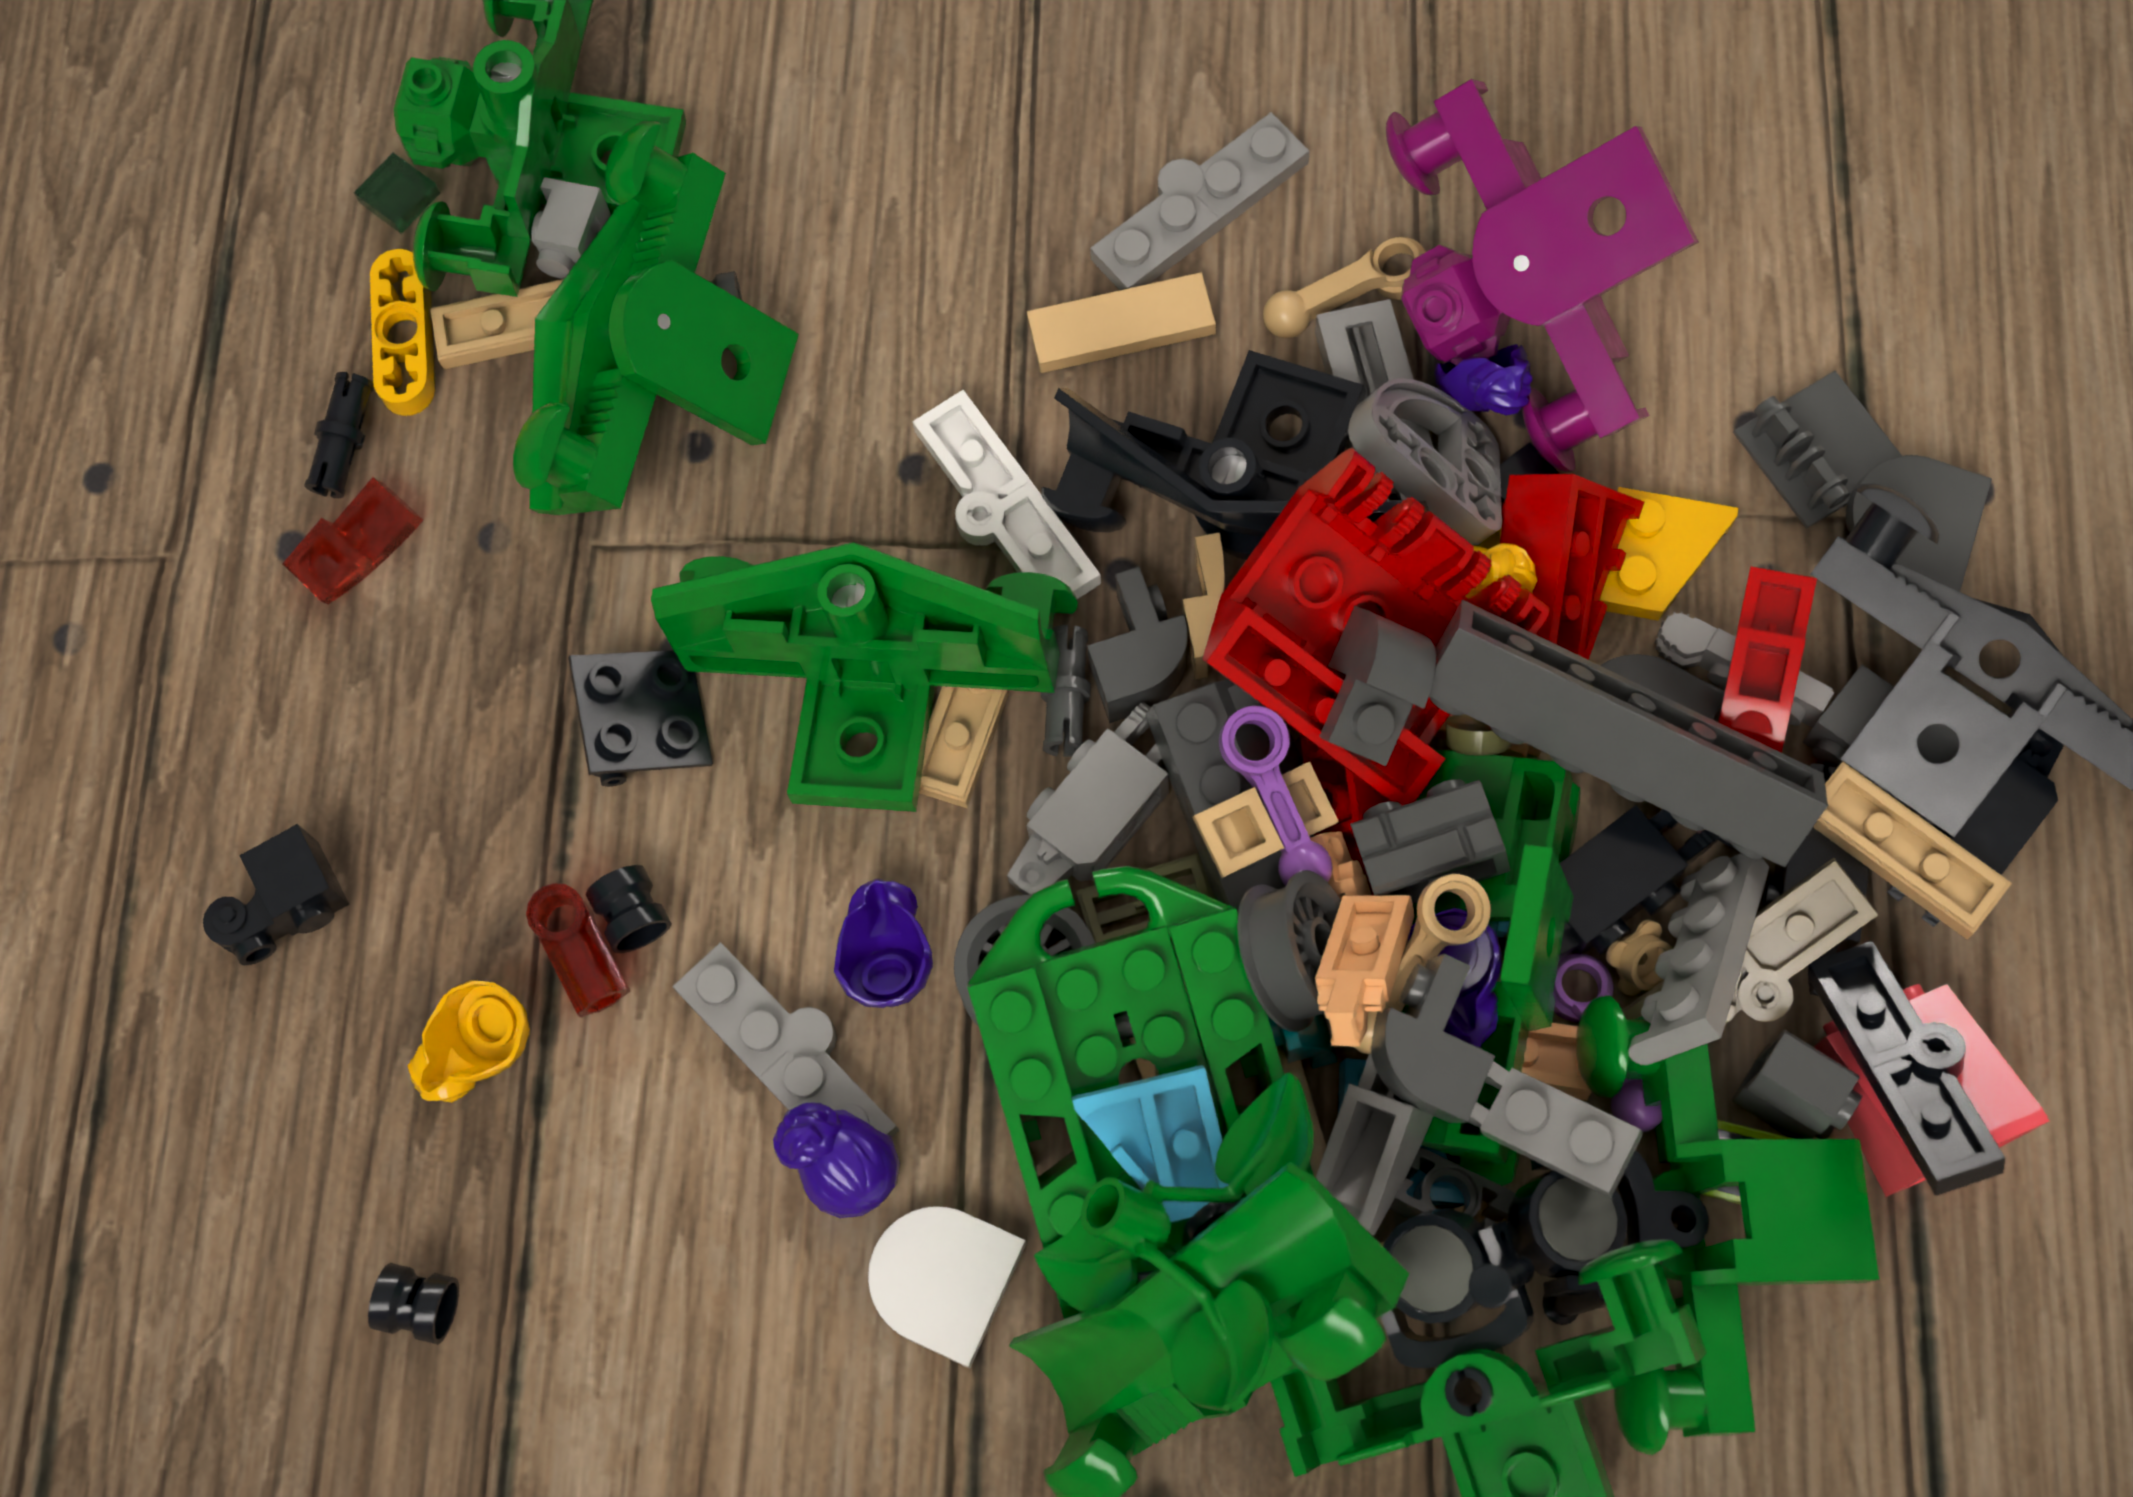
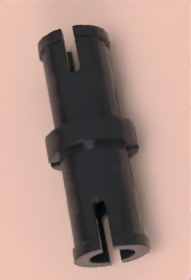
[304,372,374,499]

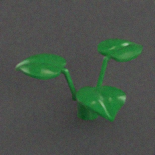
[1034,1072,1314,1412]

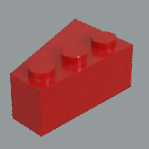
[1499,474,1645,660]

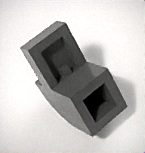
[1087,567,1187,723]
[1319,606,1436,766]
[1371,954,1495,1124]

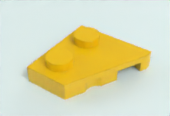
[1599,487,1739,621]

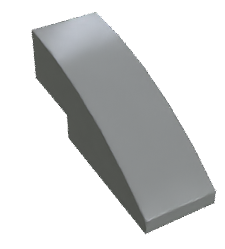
[1316,1054,1433,1236]

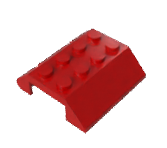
[1202,448,1549,806]

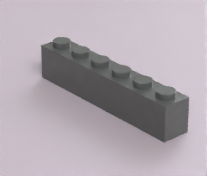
[1429,599,1828,867]

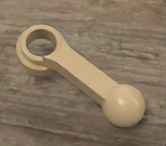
[1263,237,1426,338]
[1353,874,1491,1054]

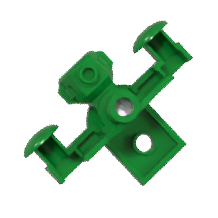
[394,0,686,297]

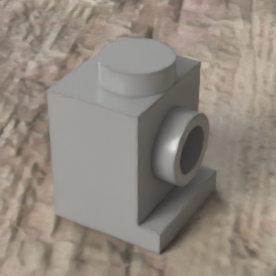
[531,177,611,279]

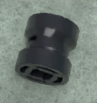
[585,865,672,953]
[368,1263,459,1345]

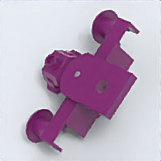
[1385,79,1699,472]

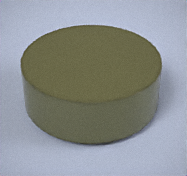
[1446,714,1512,756]

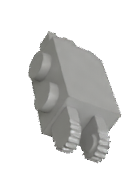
[1007,702,1169,895]

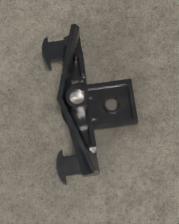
[1041,350,1429,560]

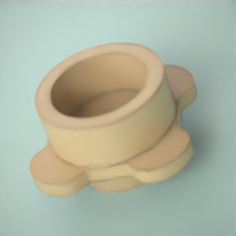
[1606,920,1673,996]

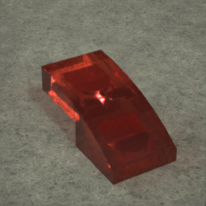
[283,477,423,604]

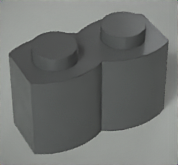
[1732,1029,1863,1139]

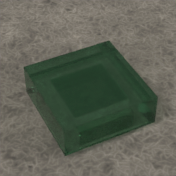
[354,152,440,234]

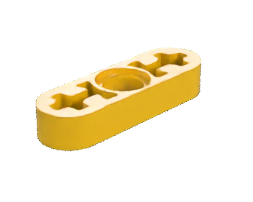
[370,249,435,416]

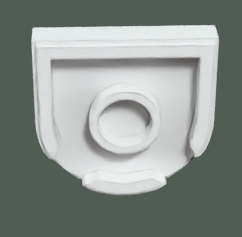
[868,1207,1027,1368]

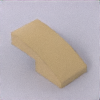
[1183,532,1225,679]
[1192,761,1339,878]

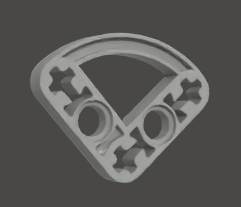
[1348,378,1502,546]

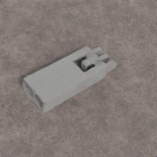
[1315,299,1433,501]

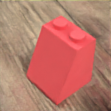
[1814,984,2049,1197]

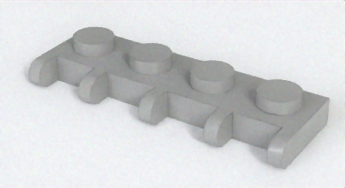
[1628,853,1769,1065]

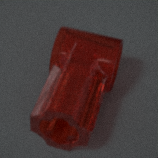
[526,883,631,1018]

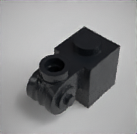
[203,824,350,966]

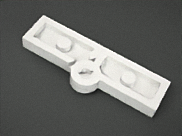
[912,390,1101,614]

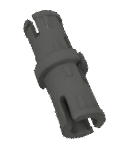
[1041,625,1091,757]

